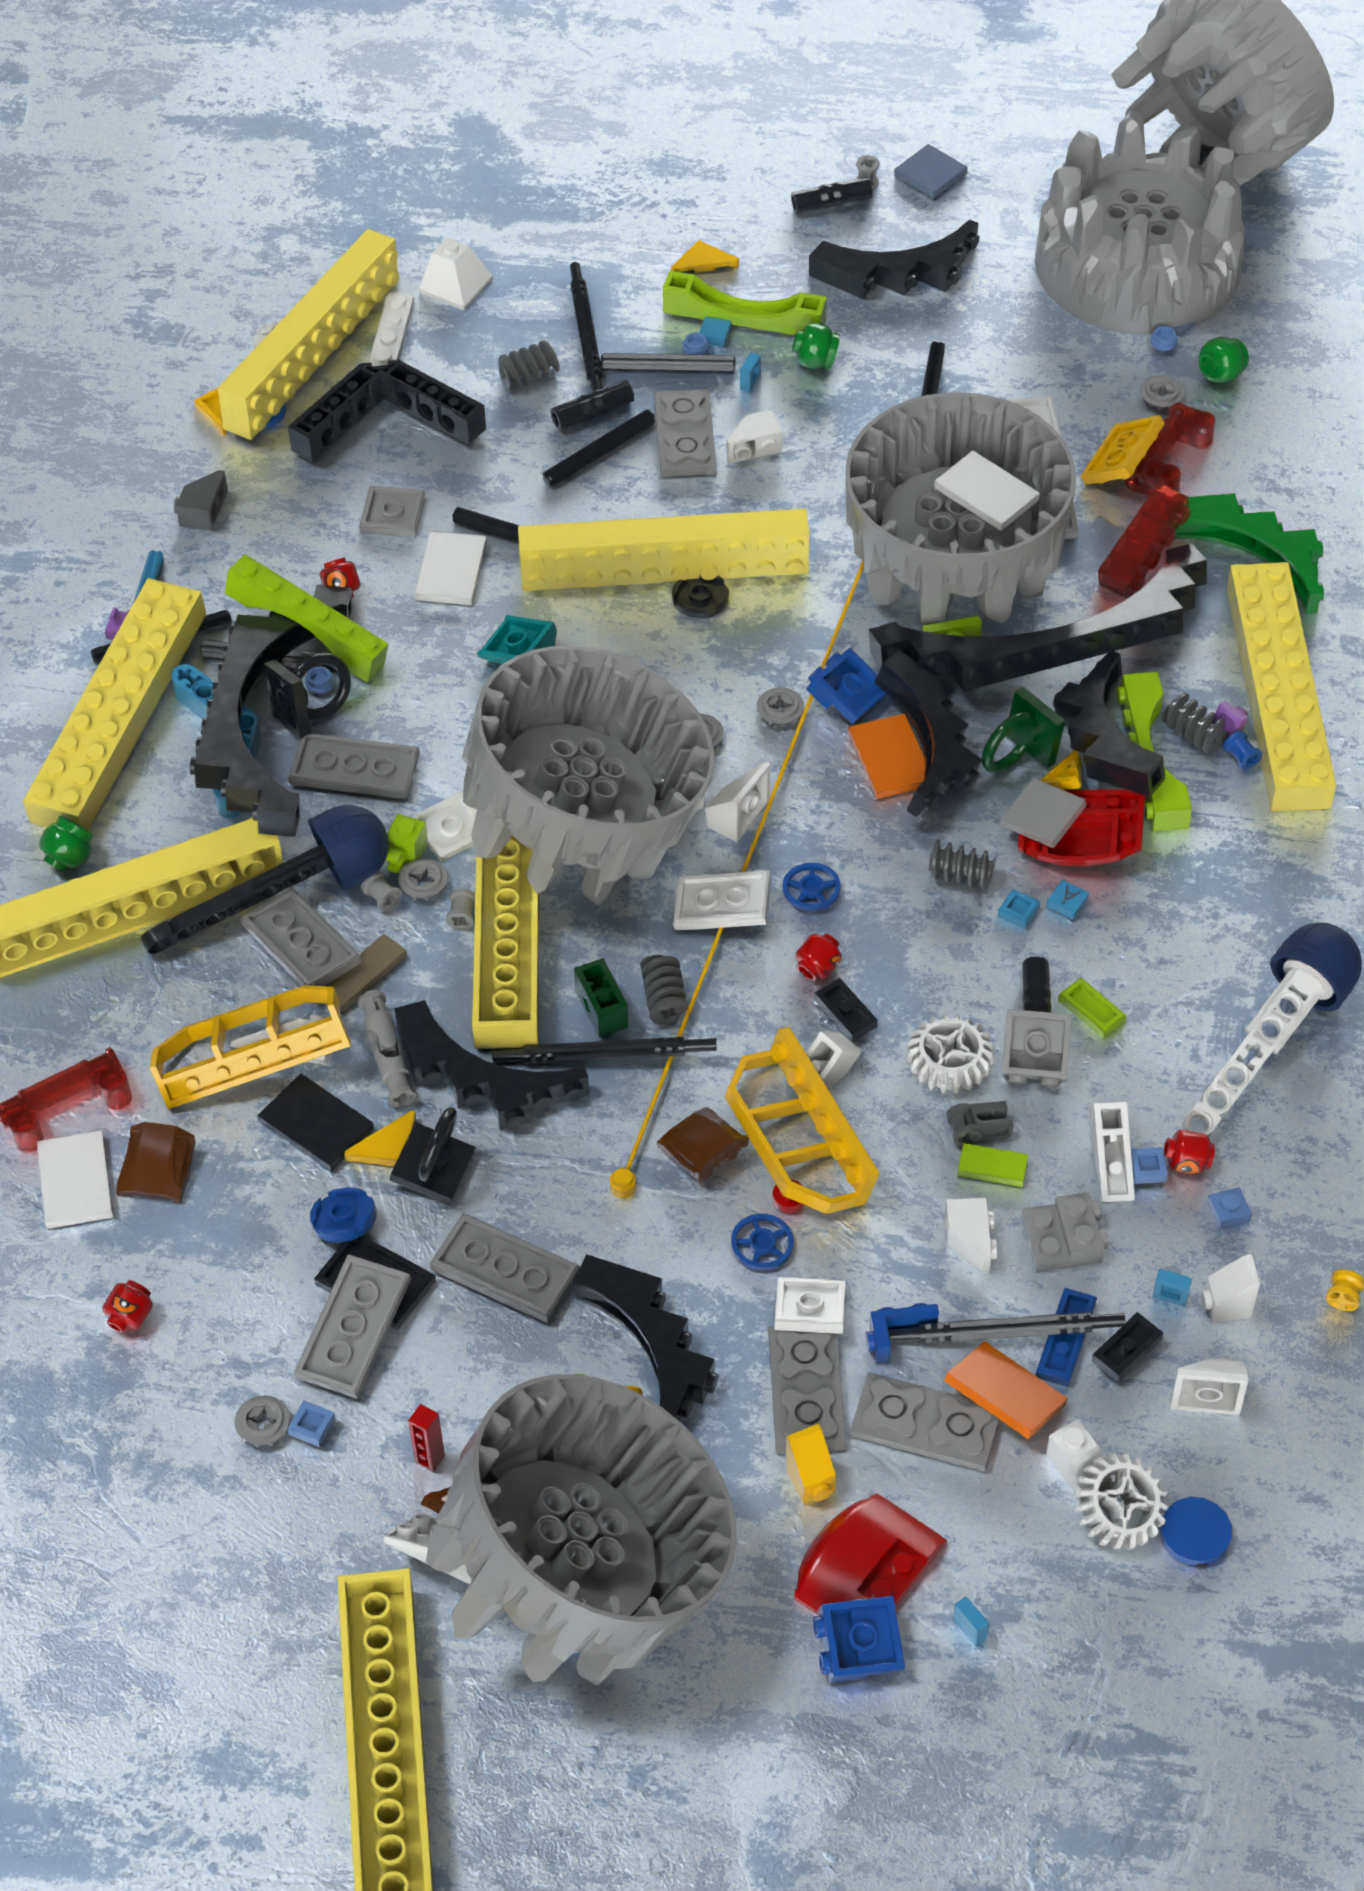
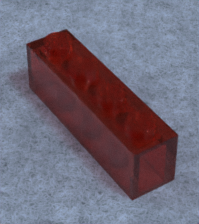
[1098,482,1191,599]

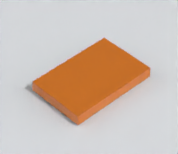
[848,713,925,799]
[944,1341,1068,1439]

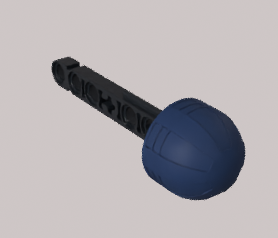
[141,805,389,954]

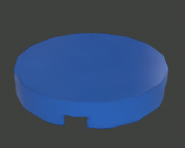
[310,1187,377,1243]
[1160,1497,1232,1566]

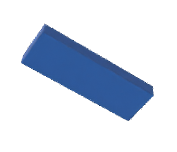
[1036,1287,1097,1387]

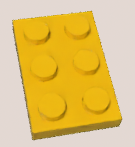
[1080,415,1165,485]

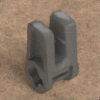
[946,1101,1014,1147]

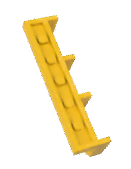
[150,985,351,1109]
[724,1027,880,1214]

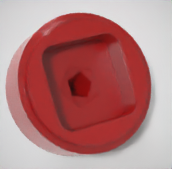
[772,1179,804,1213]

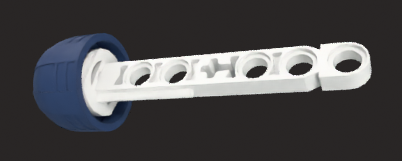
[1182,923,1362,1136]

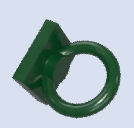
[982,687,1066,773]

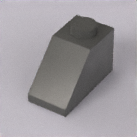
[174,470,228,531]

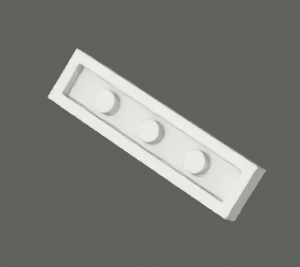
[368,293,414,366]

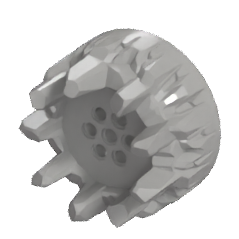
[1111,0,1334,186]
[1035,110,1245,334]
[845,392,1076,625]
[462,646,714,905]
[426,1374,737,1686]

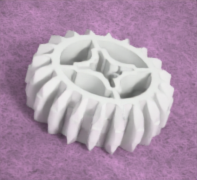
[907,1013,994,1095]
[1072,1453,1169,1550]

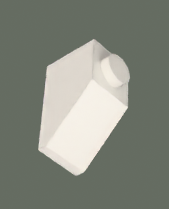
[787,1031,862,1090]
[1201,1254,1260,1323]
[1046,1419,1113,1492]

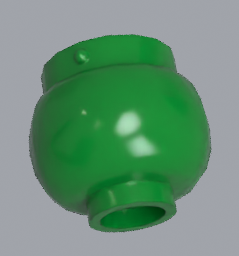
[792,323,840,370]
[1199,336,1249,384]
[39,816,95,872]

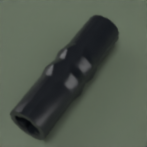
[791,176,872,214]
[550,380,634,430]
[1022,957,1051,1013]

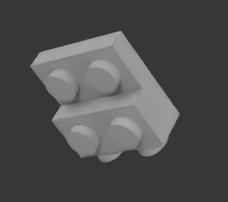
[1001,1009,1072,1087]
[1021,1192,1108,1272]

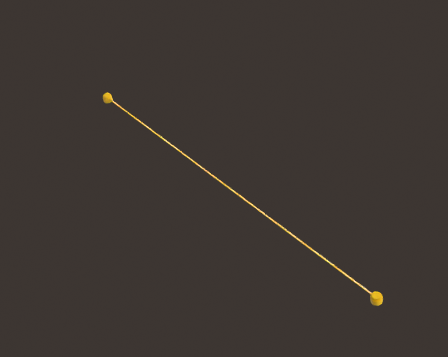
[609,560,864,1198]

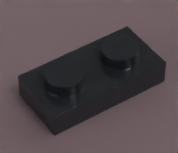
[814,978,878,1042]
[1092,1312,1164,1382]

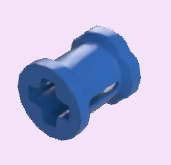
[1223,731,1263,771]

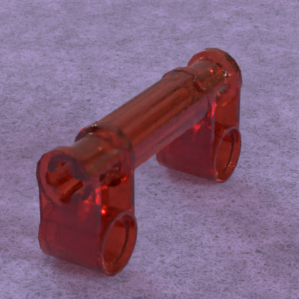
[1124,403,1215,502]
[0,1047,132,1153]

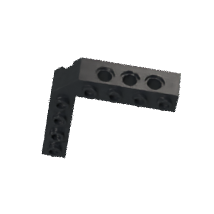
[288,359,486,462]

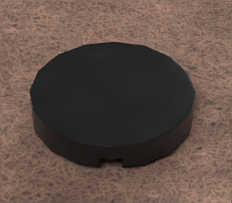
[672,574,729,619]

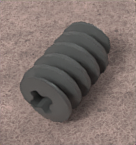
[498,340,560,389]
[1161,693,1227,755]
[928,839,997,890]
[640,955,688,1025]

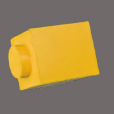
[786,1423,836,1504]

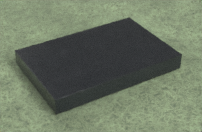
[257,1073,374,1172]
[314,1235,436,1331]

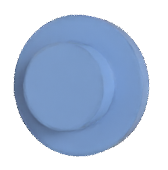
[1150,326,1178,351]
[682,332,709,355]
[305,666,335,694]

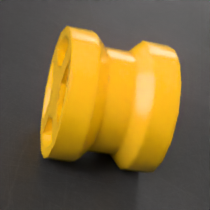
[1326,1269,1364,1311]

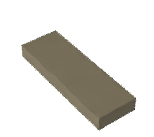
[325,934,407,1014]

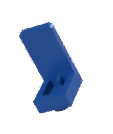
[865,1303,939,1364]

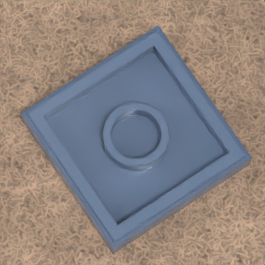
[894,144,968,199]

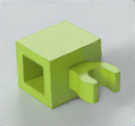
[386,814,427,874]

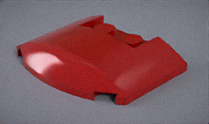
[1018,790,1145,867]
[794,1493,947,1615]

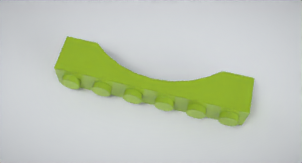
[663,271,827,335]
[225,554,389,683]
[1116,672,1192,831]

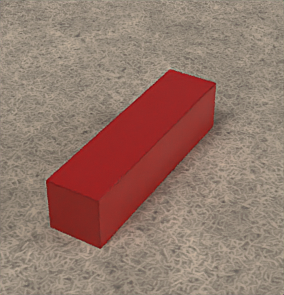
[408,1404,445,1472]

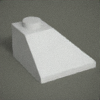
[419,237,493,311]
[705,761,771,842]
[1170,1358,1248,1415]

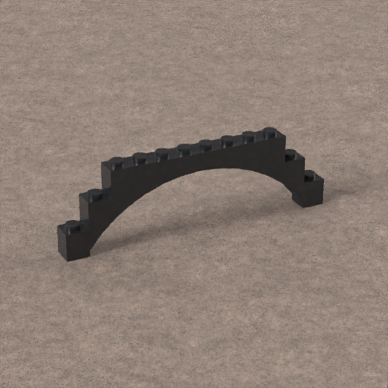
[868,543,1207,692]
[190,585,352,837]

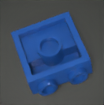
[806,648,887,725]
[813,1596,905,1683]

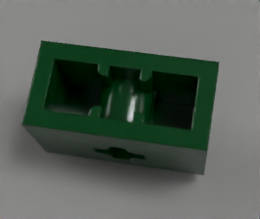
[574,958,629,1038]

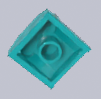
[477,615,557,664]

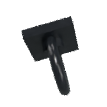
[264,653,351,737]
[389,1107,476,1205]

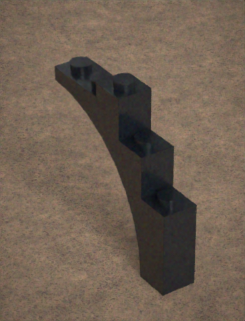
[809,219,980,299]
[874,649,982,817]
[1053,651,1165,797]
[394,1000,589,1130]
[574,1254,719,1422]

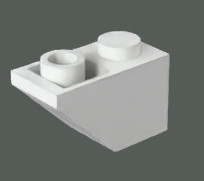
[727,410,782,463]
[945,1198,997,1273]

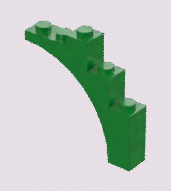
[1165,493,1324,614]

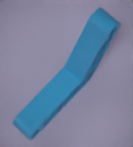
[171,664,261,819]

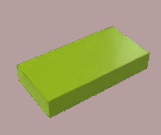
[1058,977,1127,1039]
[957,1143,1028,1188]

